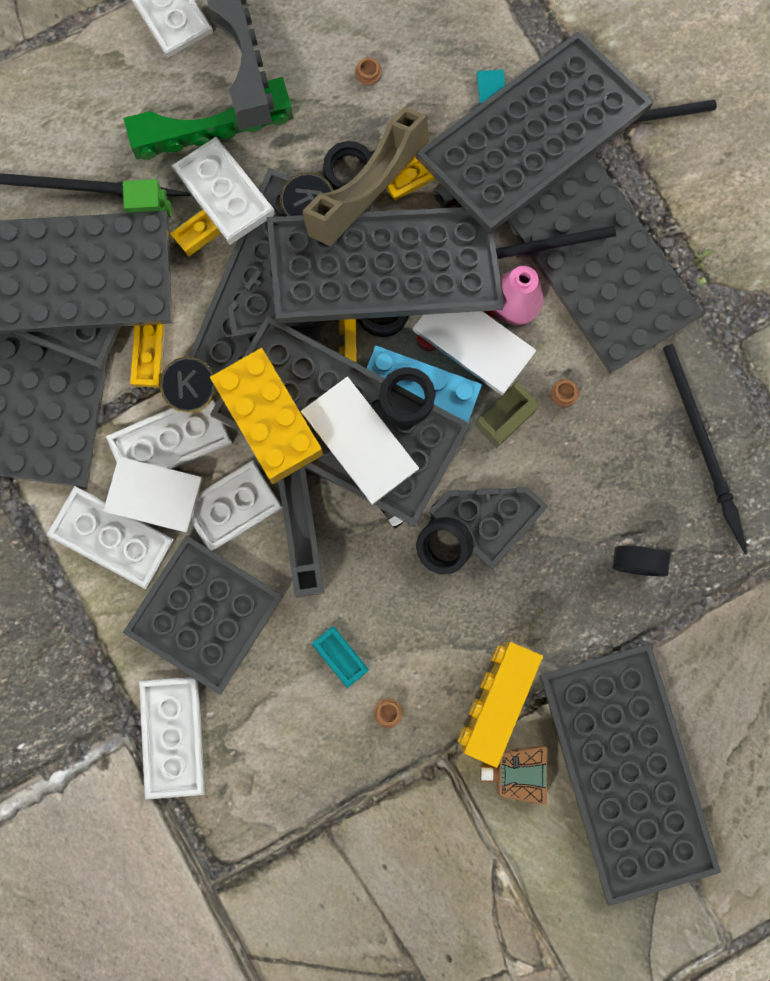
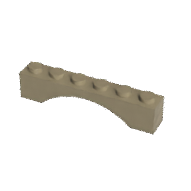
[302,107,429,247]

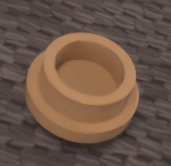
[355,57,382,85]
[551,379,579,407]
[374,698,403,728]

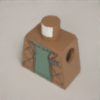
[480,745,547,805]

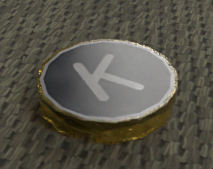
[280,172,334,216]
[160,356,217,413]

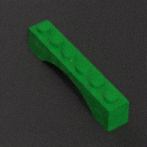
[123,77,293,160]

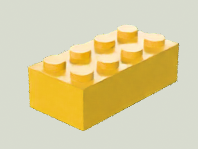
[210,348,323,484]
[457,642,543,768]

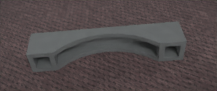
[207,0,275,130]
[278,467,325,598]

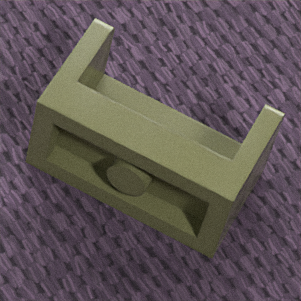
[474,381,540,448]

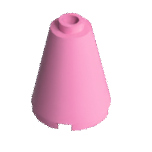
[493,266,543,326]

